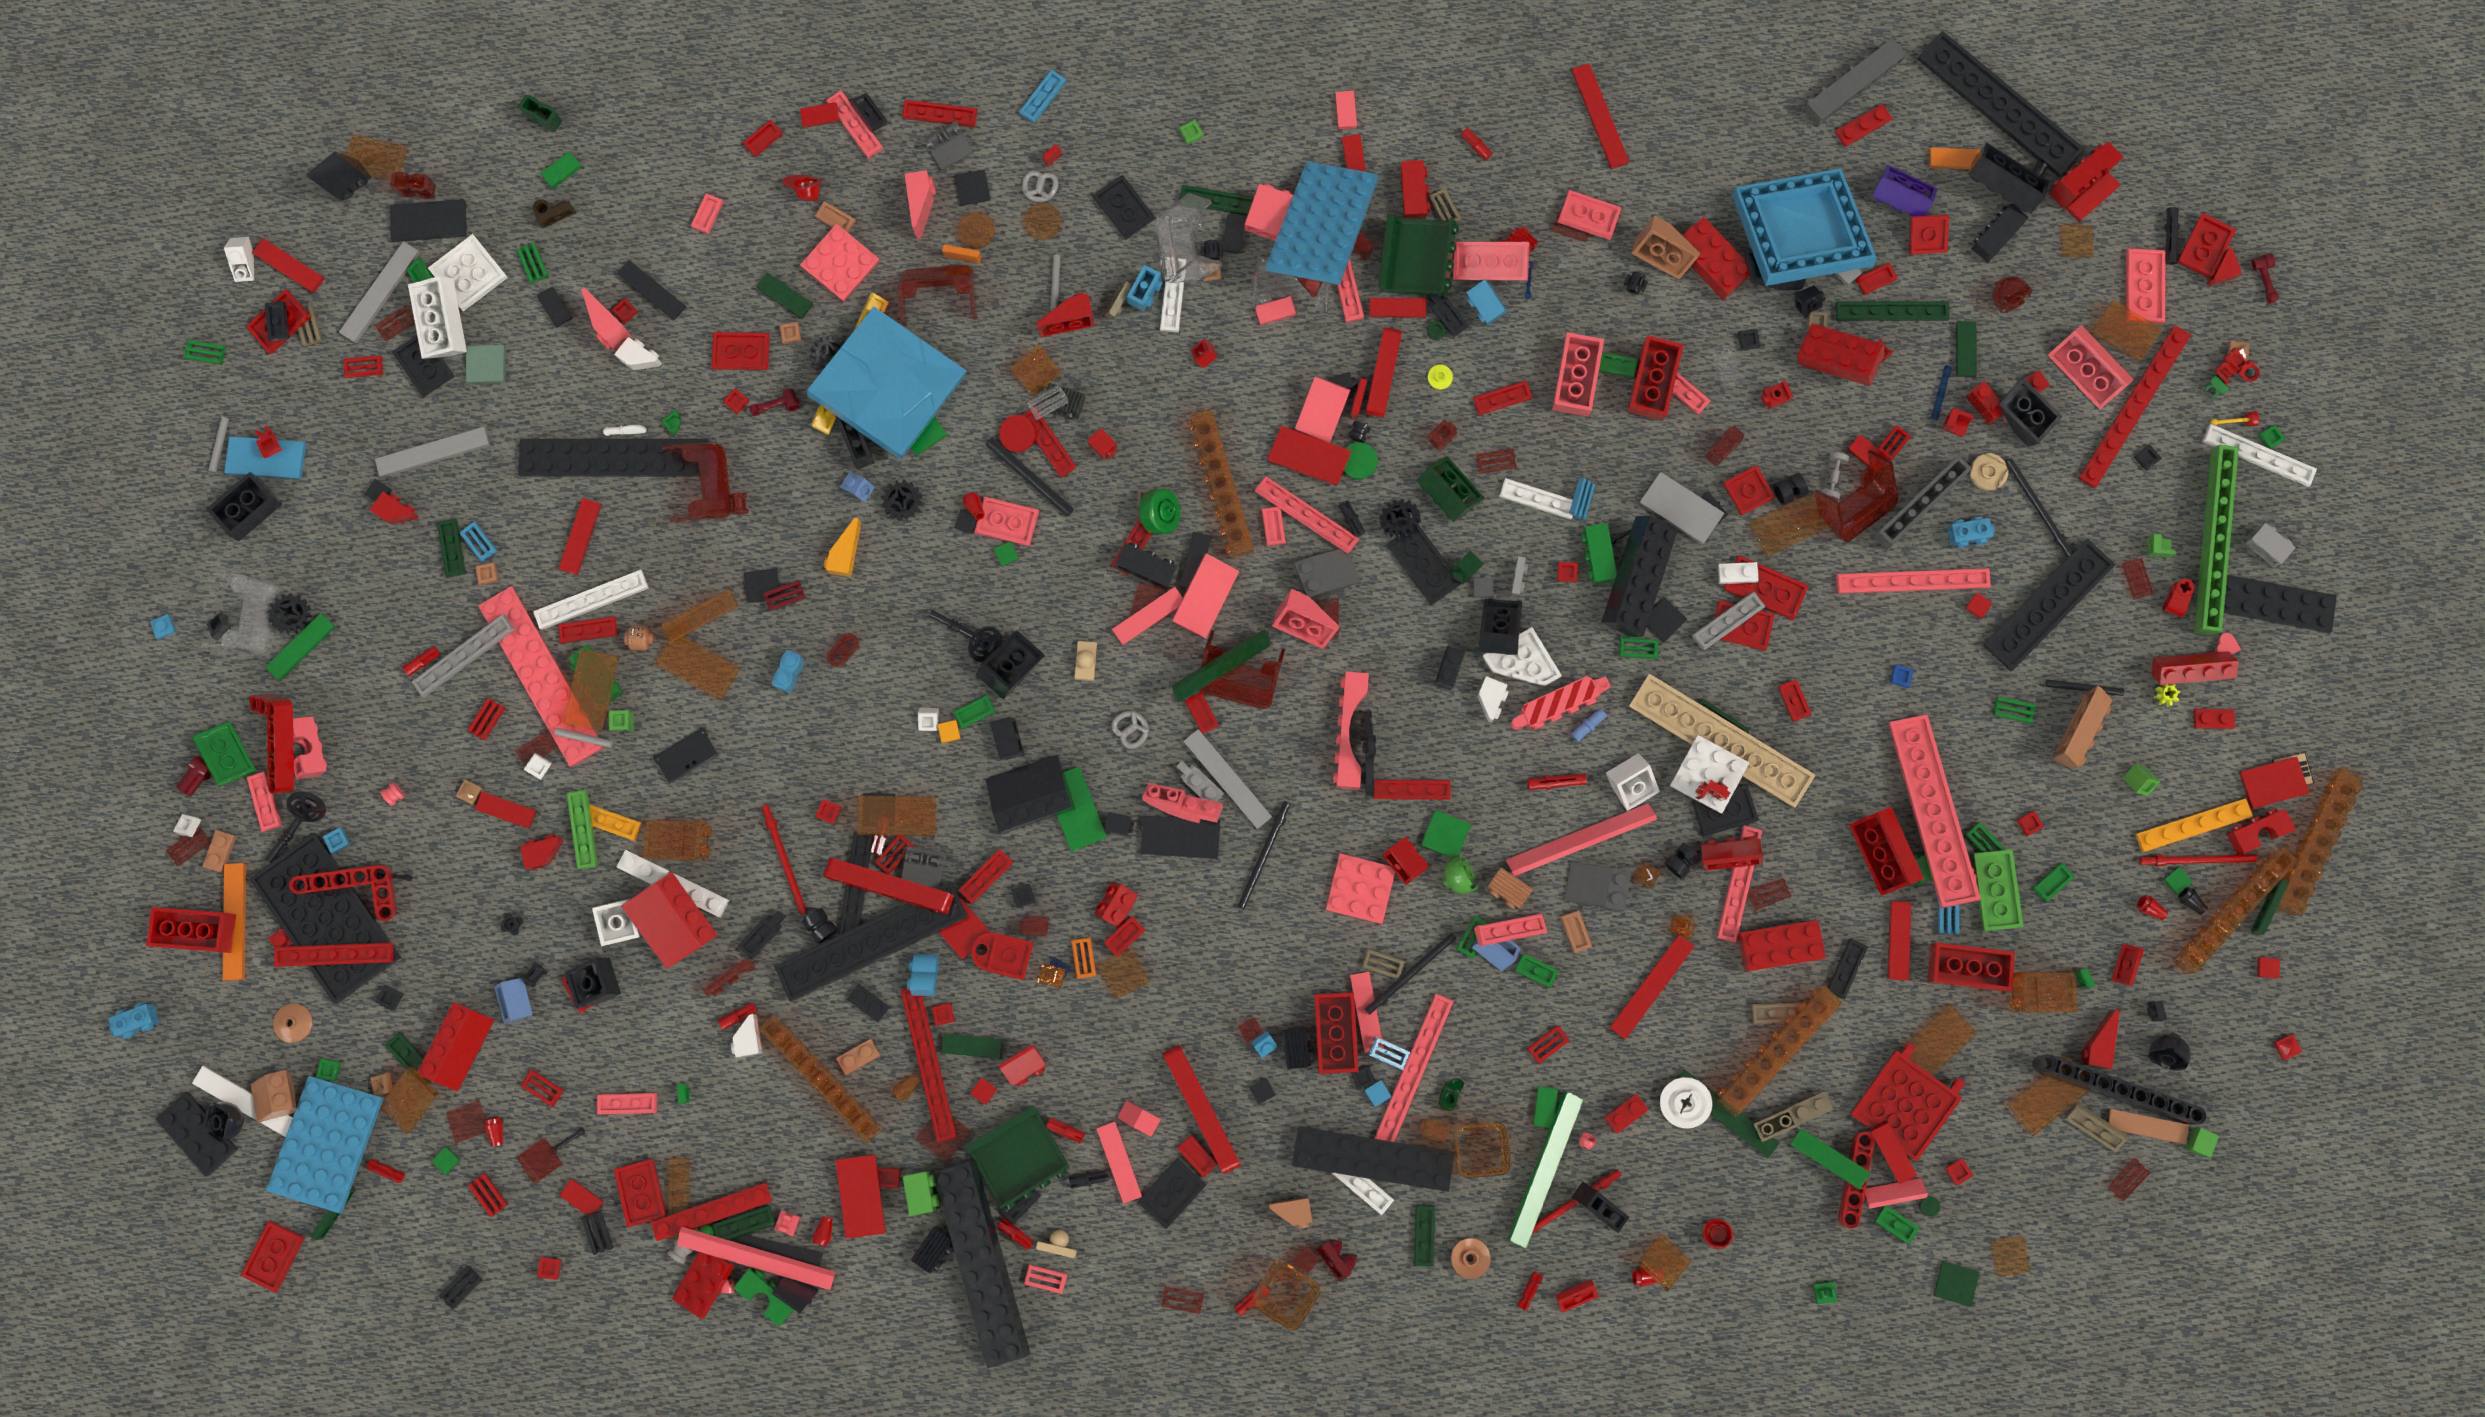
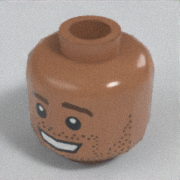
[625,626,654,651]

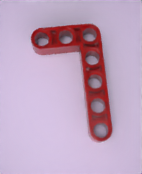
[249,693,294,794]
[289,864,397,921]

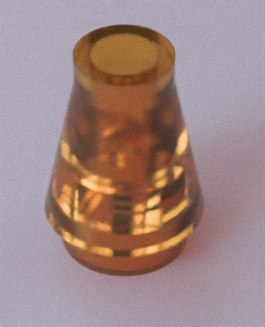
[892,1073,921,1102]

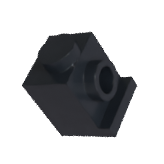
[1794,285,1826,318]
[1328,372,1358,395]

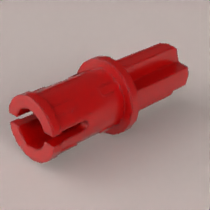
[1461,128,1493,161]
[402,646,440,676]
[718,1002,757,1030]
[1046,1118,1085,1144]
[997,1218,1034,1250]

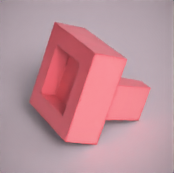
[774,1210,801,1236]

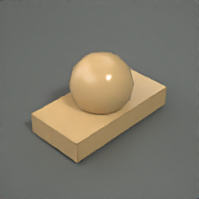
[1075,641,1097,681]
[1036,1230,1078,1258]

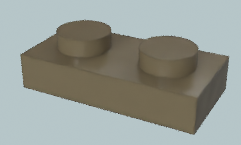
[1104,281,1133,319]

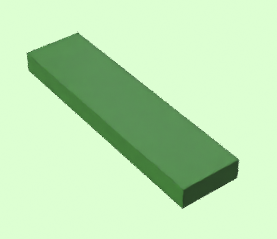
[566,790,598,869]

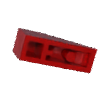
[2081,1010,2120,1069]

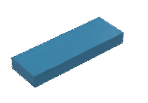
[1019,69,1067,124]

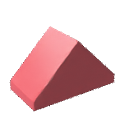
[1117,1100,1161,1137]

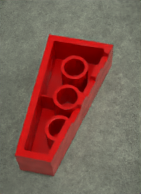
[2049,141,2123,210]

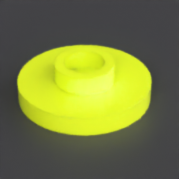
[1428,365,1453,390]

